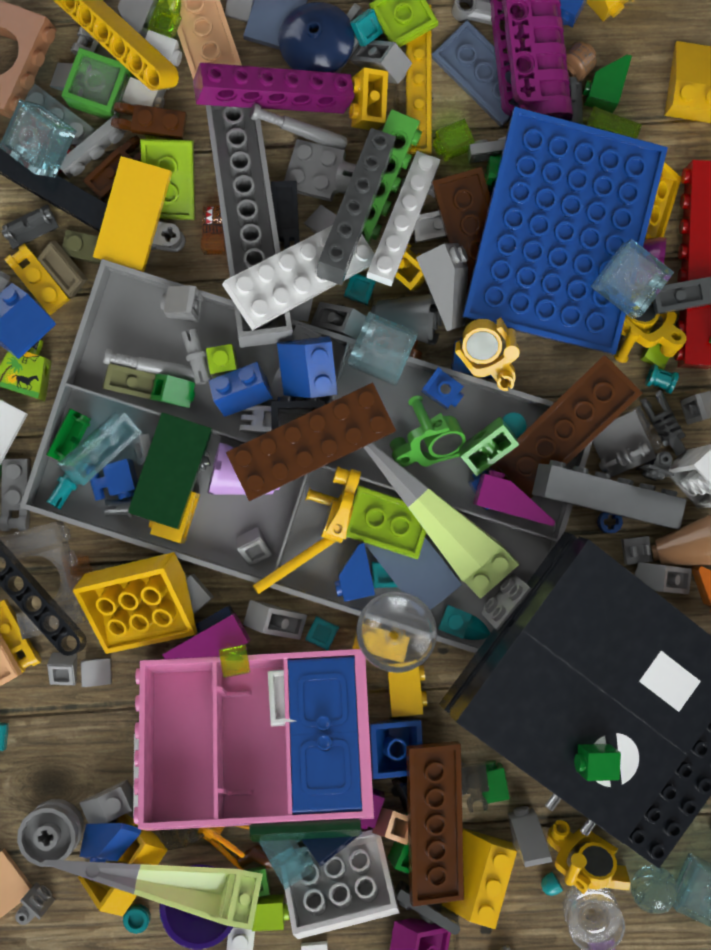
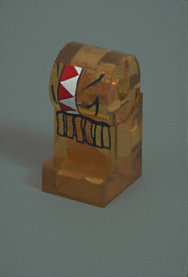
[200,206,227,255]

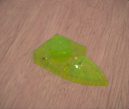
[147,0,182,39]

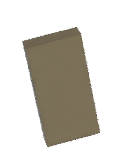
[37,241,88,297]

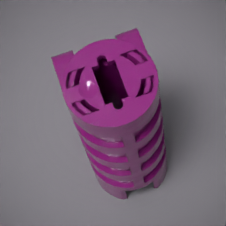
[490,0,573,121]

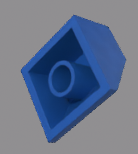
[0,283,56,359]
[277,336,338,398]
[369,717,423,779]

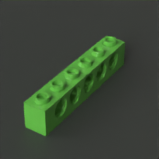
[362,109,422,245]

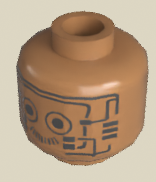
[566,42,597,82]

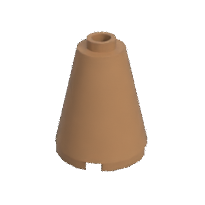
[651,515,711,565]

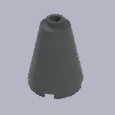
[371,293,442,345]

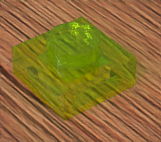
[219,644,251,678]

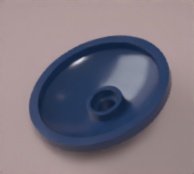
[278,2,355,73]

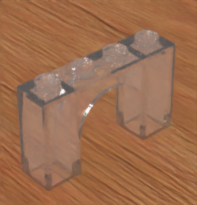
[0,521,88,640]

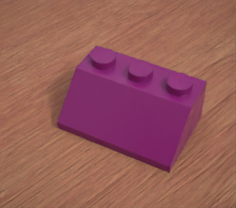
[390,918,451,950]

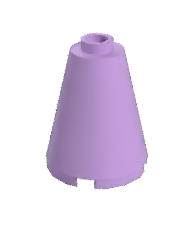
[208,443,280,495]

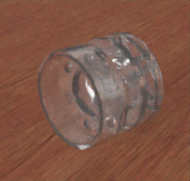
[562,885,625,950]

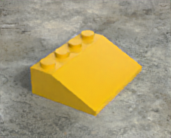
[664,41,711,123]
[72,552,197,654]

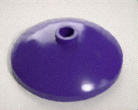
[159,864,233,950]

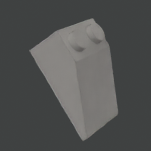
[416,243,468,331]

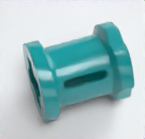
[645,364,679,394]

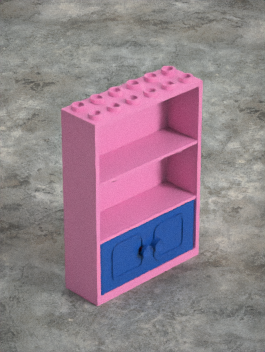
[134,649,374,831]

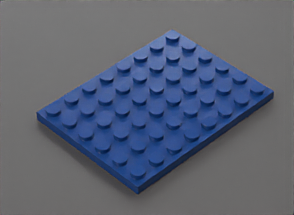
[462,107,668,355]

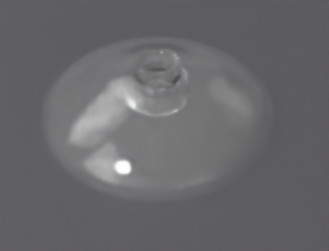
[356,592,437,673]

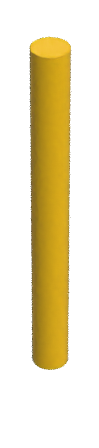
[253,538,336,594]

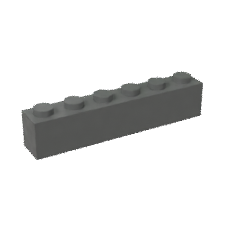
[532,460,687,530]

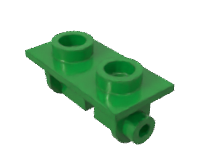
[46,408,91,465]

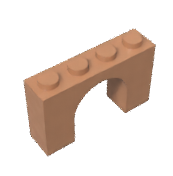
[0,0,57,121]

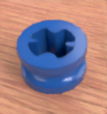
[597,512,623,534]

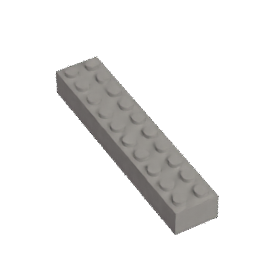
[206,105,293,348]

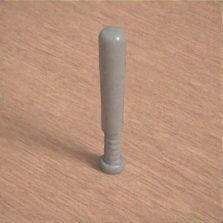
[250,104,347,150]
[103,348,208,385]

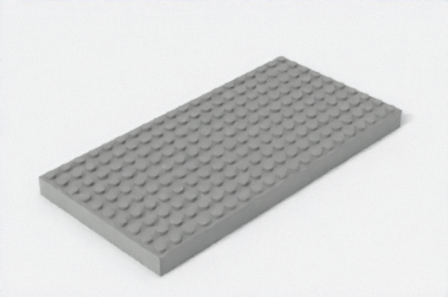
[20,259,593,653]

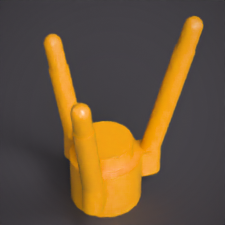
[197,825,249,870]

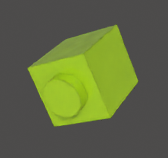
[206,344,239,378]
[252,894,290,932]

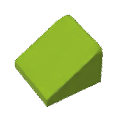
[640,343,670,370]

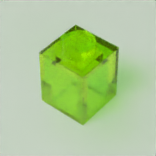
[433,118,475,162]

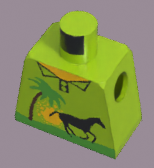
[0,340,51,401]

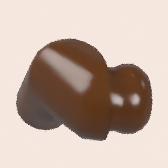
[237,845,277,869]

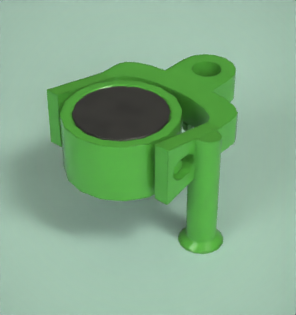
[390,395,466,467]

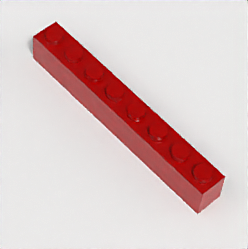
[674,160,711,369]

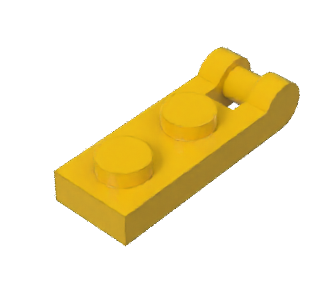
[4,243,70,315]
[0,599,41,673]

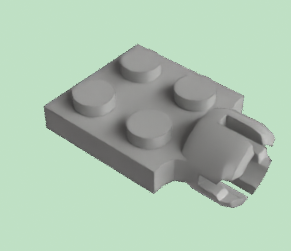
[284,139,357,202]

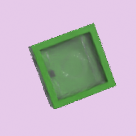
[61,47,134,120]

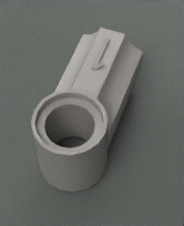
[452,0,504,25]

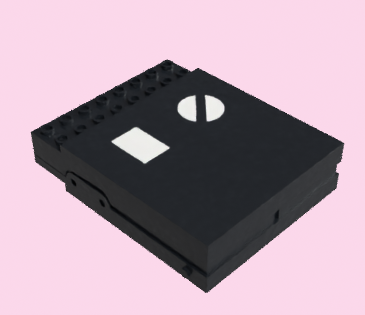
[439,532,711,869]

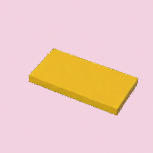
[93,156,172,272]

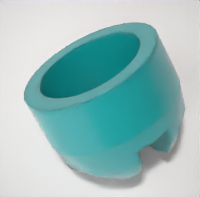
[541,872,564,896]

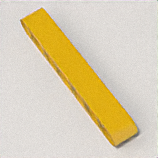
[53,0,179,91]

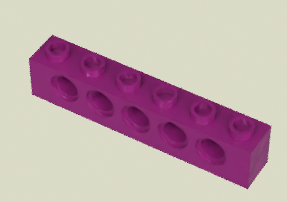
[193,62,354,114]

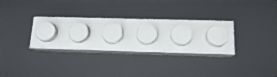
[366,151,441,286]

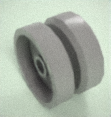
[17,799,84,867]

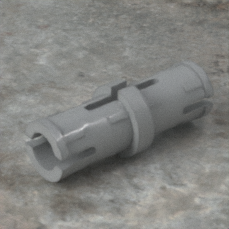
[181,328,212,384]

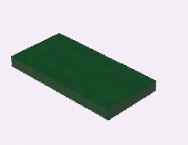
[128,412,213,529]
[249,818,361,842]

